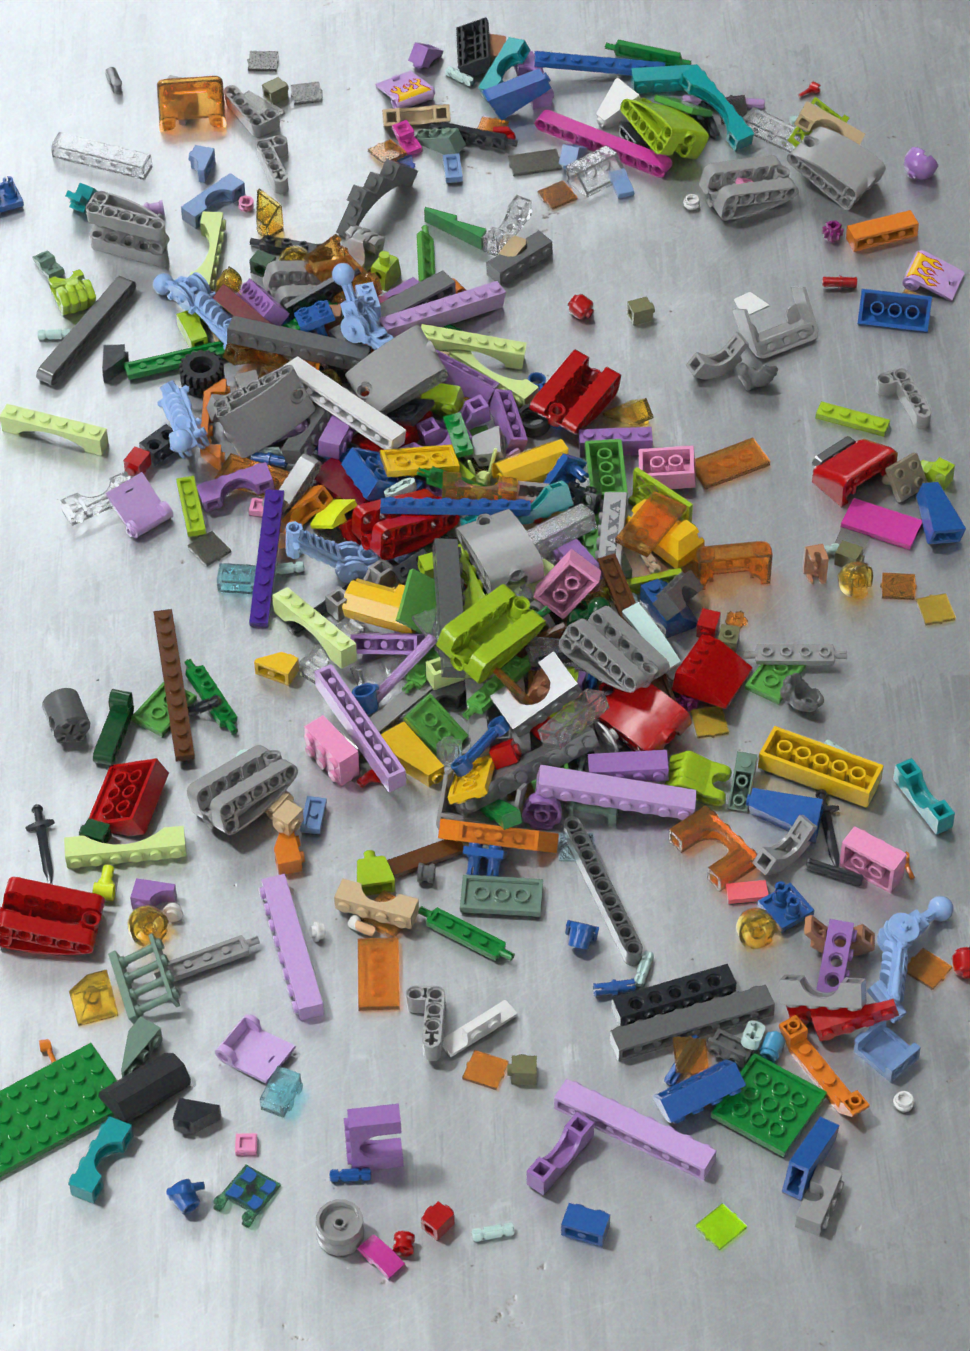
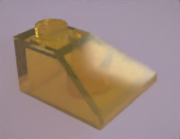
[256,188,284,237]
[602,398,654,427]
[69,969,118,1026]

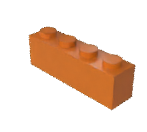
[846,210,919,252]

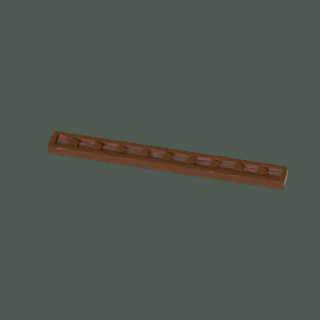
[597,553,677,702]
[153,609,195,762]

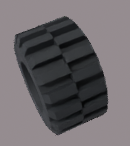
[179,350,225,397]

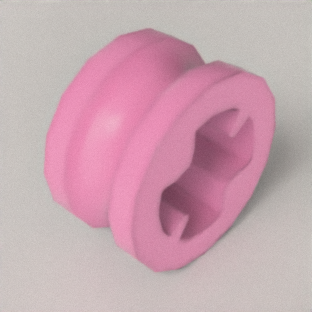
[239,196,254,212]

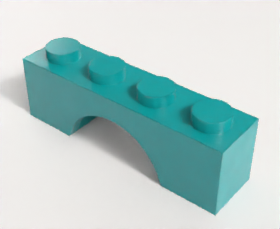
[478,37,531,99]
[893,758,955,835]
[68,1116,134,1204]

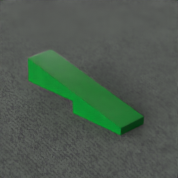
[424,207,487,250]
[479,799,522,830]

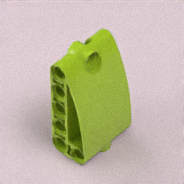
[620,98,709,159]
[436,584,546,684]

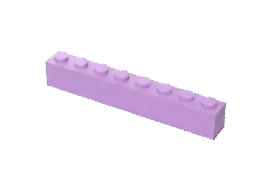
[379,281,506,338]
[314,664,406,792]
[535,765,696,820]
[259,874,324,1021]
[554,1079,716,1181]

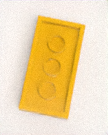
[380,444,460,478]
[447,755,495,804]

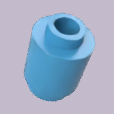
[759,1031,786,1063]

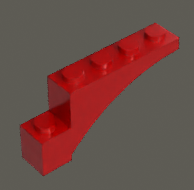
[786,999,899,1041]

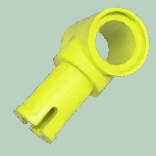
[92,865,116,901]

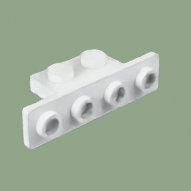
[443,1000,517,1057]

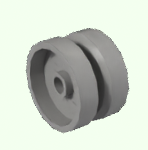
[316,1199,364,1256]

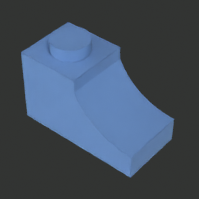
[559,144,588,170]
[188,145,215,183]

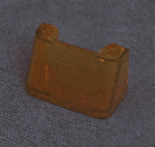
[157,76,226,131]
[303,234,382,304]
[692,541,773,590]

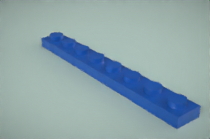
[534,51,665,76]
[380,497,531,516]

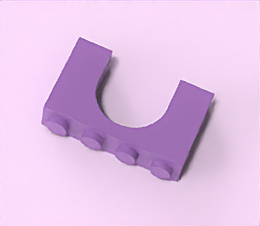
[344,1103,404,1170]

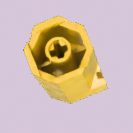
[491,439,569,497]
[625,499,705,569]
[342,579,416,634]

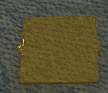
[916,593,956,626]
[690,706,729,739]

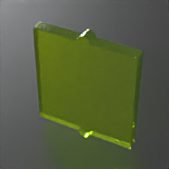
[695,1203,747,1251]

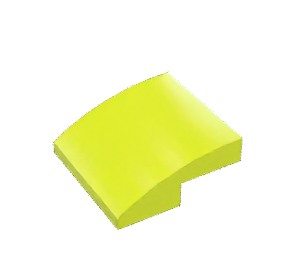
[310,499,357,529]

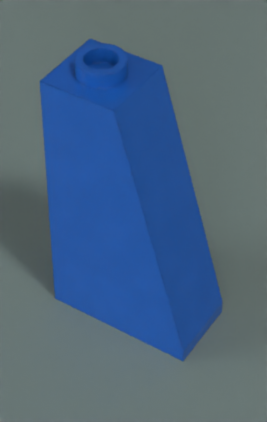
[482,68,552,121]
[916,482,966,544]
[746,788,824,843]
[782,1117,839,1200]

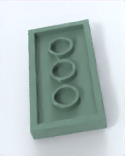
[460,875,543,917]

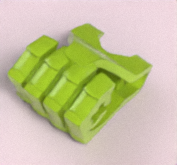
[48,269,96,315]
[664,751,732,807]

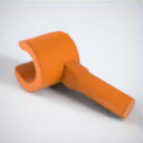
[905,851,915,880]
[39,1039,56,1063]

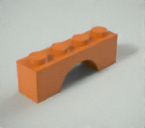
[278,485,333,549]

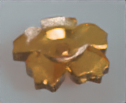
[725,611,748,628]

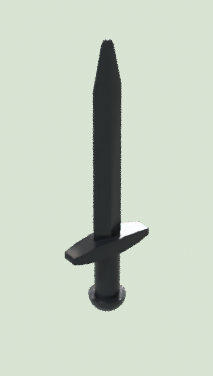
[815,789,839,867]
[25,804,55,883]

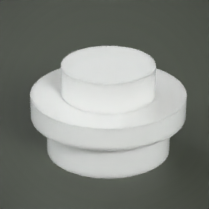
[683,194,700,210]
[162,903,183,922]
[309,921,325,942]
[893,1091,915,1112]

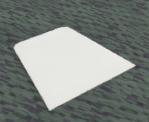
[734,292,769,315]

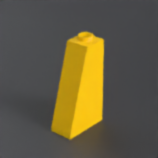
[381,721,445,787]

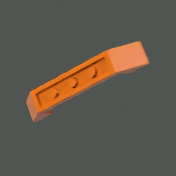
[200,379,231,470]
[438,819,559,853]
[779,1015,870,1117]

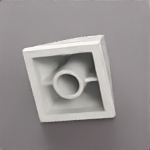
[596,78,641,129]

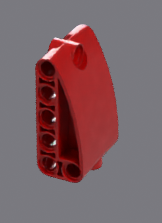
[529,349,621,434]
[352,489,460,560]
[583,682,692,752]
[0,877,105,955]

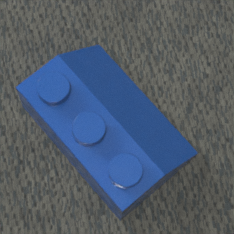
[341,447,400,501]
[640,579,698,639]

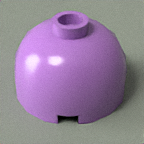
[904,147,938,180]
[522,793,562,831]

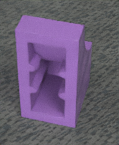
[408,42,443,69]
[130,878,177,912]

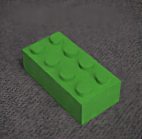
[585,439,628,507]

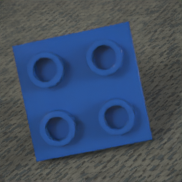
[0,176,24,213]
[294,300,335,337]
[543,453,589,498]
[463,843,507,877]
[757,881,815,933]

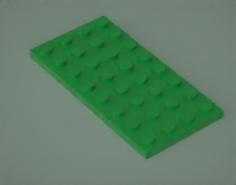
[0,1043,117,1177]

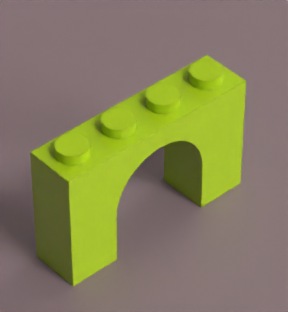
[176,304,234,348]
[418,544,487,610]

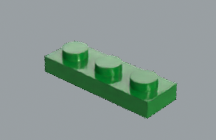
[443,412,474,458]

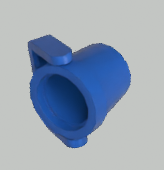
[352,683,380,715]
[565,920,599,950]
[166,1179,205,1214]

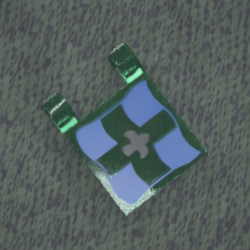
[213,1165,281,1228]

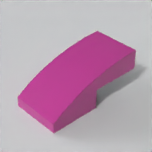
[392,120,422,157]
[357,1234,405,1279]

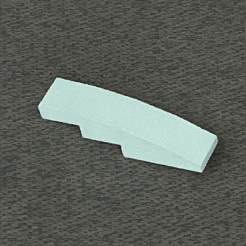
[622,603,681,671]

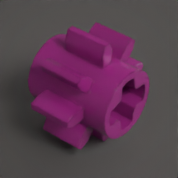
[822,220,844,242]
[675,693,699,712]

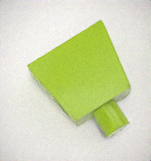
[370,251,401,292]
[357,850,395,896]

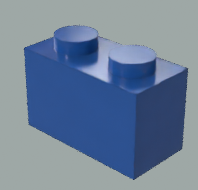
[561,1203,610,1247]

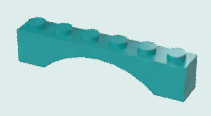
[680,65,754,152]
[459,480,573,526]

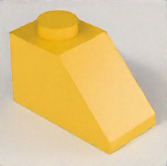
[254,652,300,686]

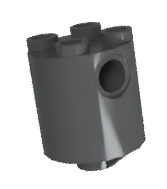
[42,688,91,743]

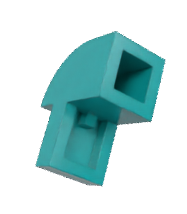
[65,183,98,213]

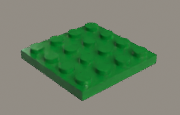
[711,1053,827,1157]

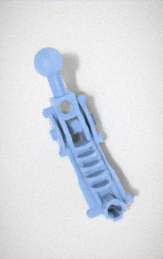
[332,263,394,350]
[153,272,250,356]
[157,380,209,459]
[286,521,415,583]
[867,896,953,1023]

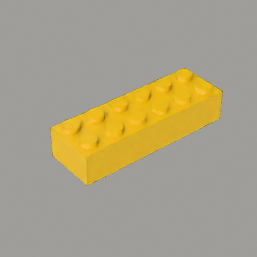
[758,726,884,808]

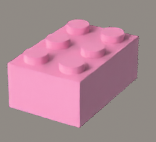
[639,445,696,491]
[534,549,601,619]
[304,715,360,786]
[839,826,907,894]

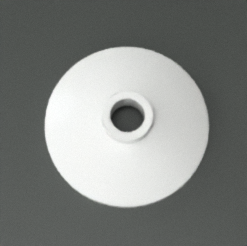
[594,722,619,753]

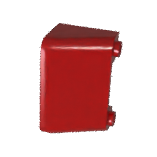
[812,439,898,507]

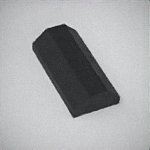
[456,17,491,77]
[98,1053,191,1123]

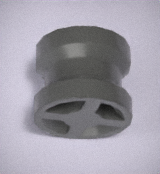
[417,863,436,884]

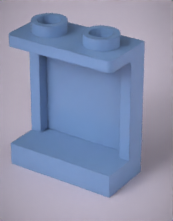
[854,1021,921,1083]

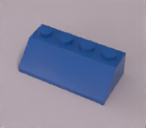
[857,288,932,332]
[652,1059,746,1124]

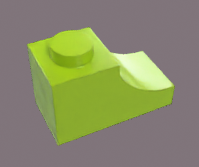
[920,457,955,490]

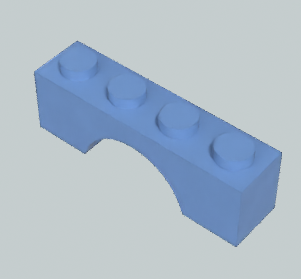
[181,173,245,229]

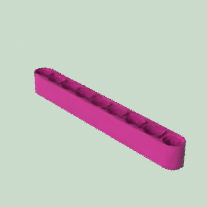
[534,110,672,178]

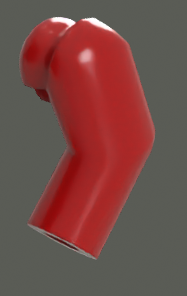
[493,126,516,140]
[357,769,381,788]

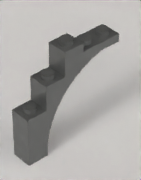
[336,158,418,237]

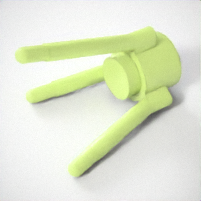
[468,448,497,487]

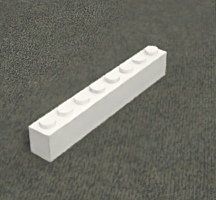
[284,356,406,450]

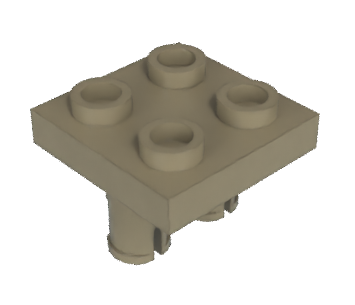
[882,452,928,502]

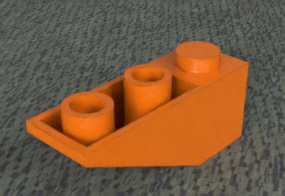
[274,831,305,875]

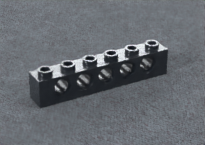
[611,963,737,1026]

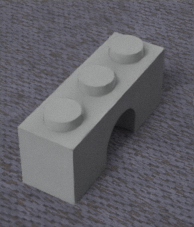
[795,1164,844,1236]

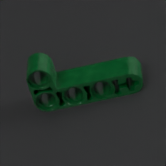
[93,689,134,766]

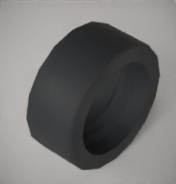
[518,404,550,438]

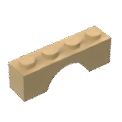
[794,101,865,145]
[382,104,451,127]
[334,878,419,929]

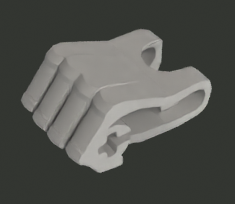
[330,225,385,282]

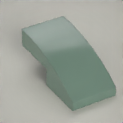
[32,250,65,278]

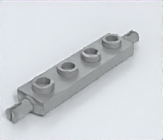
[743,644,847,665]
[154,935,260,982]

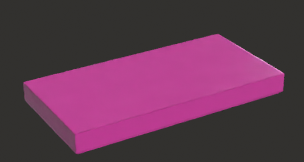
[840,498,923,550]

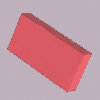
[726,880,768,904]

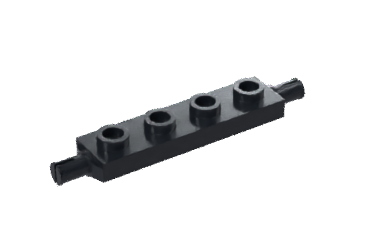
[429,122,518,150]
[249,235,334,260]
[284,268,361,320]

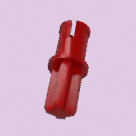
[822,275,857,289]

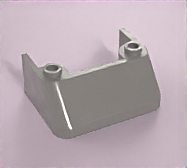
[732,286,818,358]
[436,768,527,830]

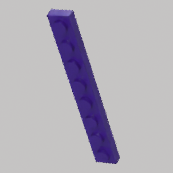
[249,489,285,627]

